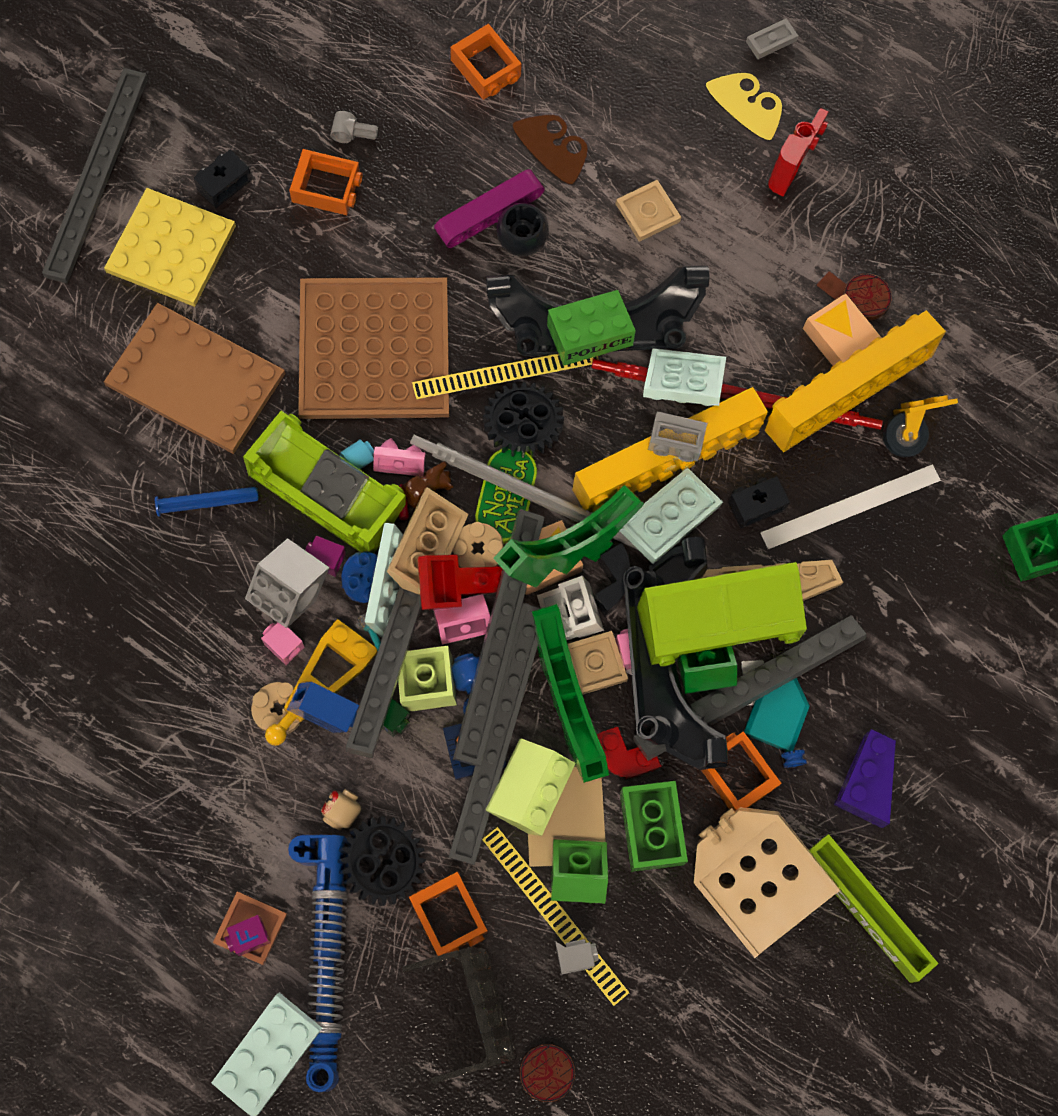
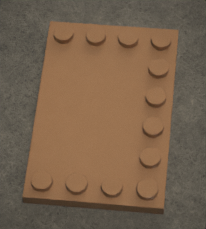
[104,303,285,454]

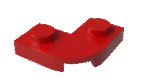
[597,727,661,779]

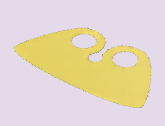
[706,73,782,140]

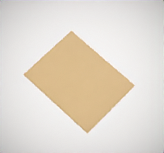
[528,767,605,867]

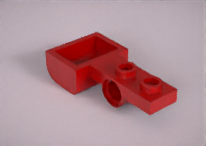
[768,108,828,197]
[417,555,503,610]

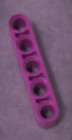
[434,169,545,248]

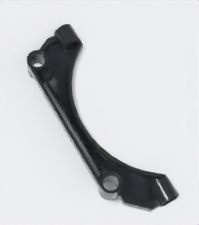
[486,265,710,356]
[623,537,729,770]

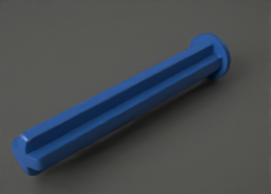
[155,487,259,517]

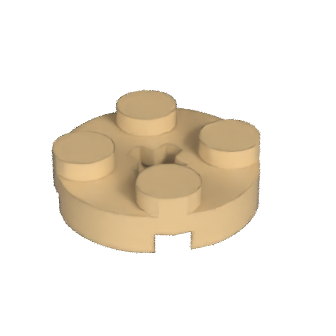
[452,522,504,568]
[251,682,300,734]

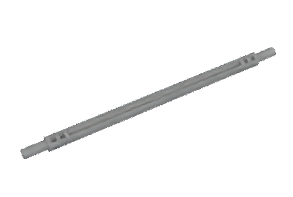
[410,434,669,555]

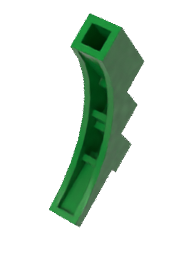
[493,485,644,588]
[532,604,609,783]

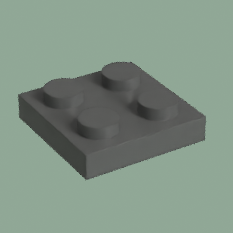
[300,449,369,520]

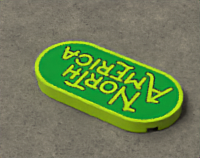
[475,449,537,544]

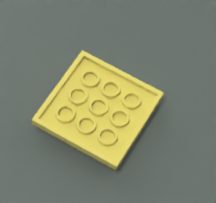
[104,188,236,307]

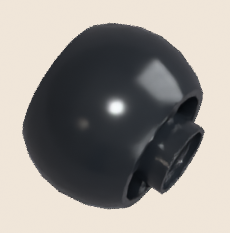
[496,203,549,257]

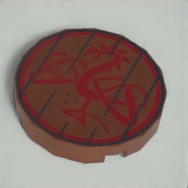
[843,274,892,320]
[520,1045,575,1102]

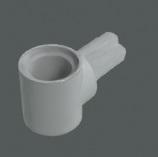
[330,111,378,143]

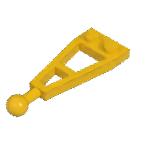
[265,619,378,746]

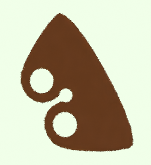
[512,115,588,185]

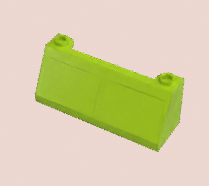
[243,411,406,554]
[637,562,807,666]

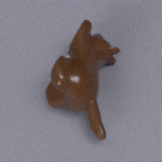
[403,461,454,509]

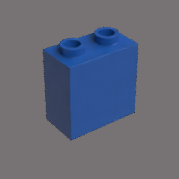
[287,682,359,733]

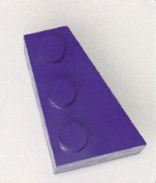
[834,729,896,828]

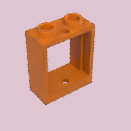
[451,24,522,100]
[289,149,363,215]
[701,731,782,811]
[409,872,487,960]

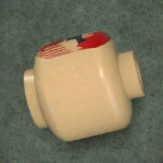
[321,789,361,831]

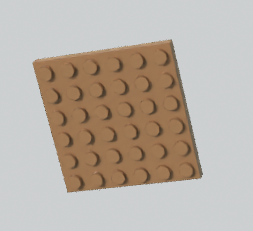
[298,278,449,419]

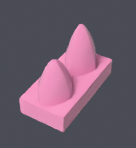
[373,438,425,477]

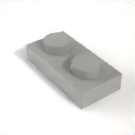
[746,18,798,59]

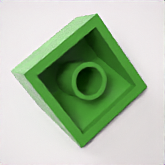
[551,839,608,904]

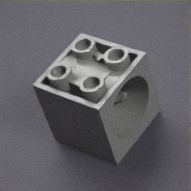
[245,538,329,628]

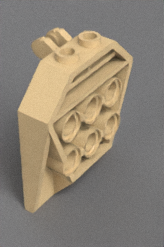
[694,807,840,958]

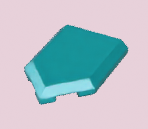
[744,678,810,753]

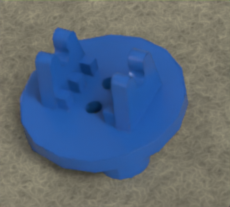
[341,551,378,603]

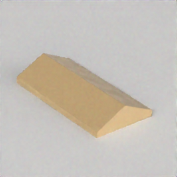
[387,487,468,595]

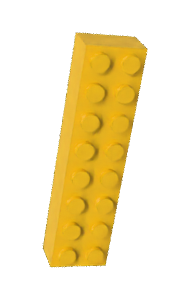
[765,310,946,453]
[572,387,768,512]

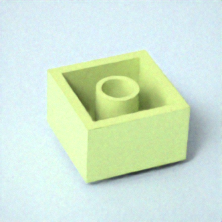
[398,646,457,712]

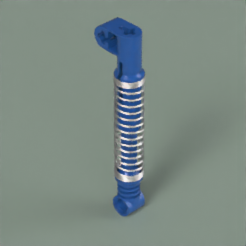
[288,835,347,1092]

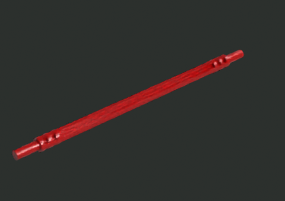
[591,359,883,430]

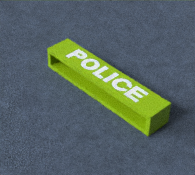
[809,834,939,983]

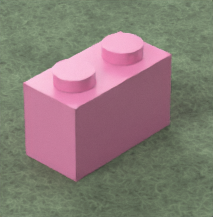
[434,594,490,645]

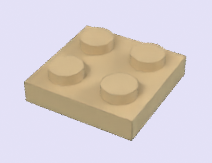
[616,180,681,242]
[568,631,628,695]

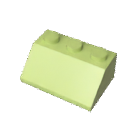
[486,739,576,836]

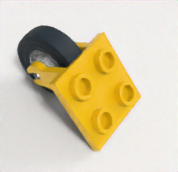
[883,395,958,457]

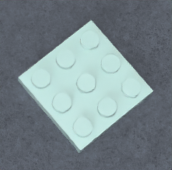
[643,348,726,406]

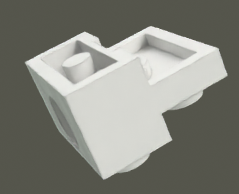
[537,576,604,640]

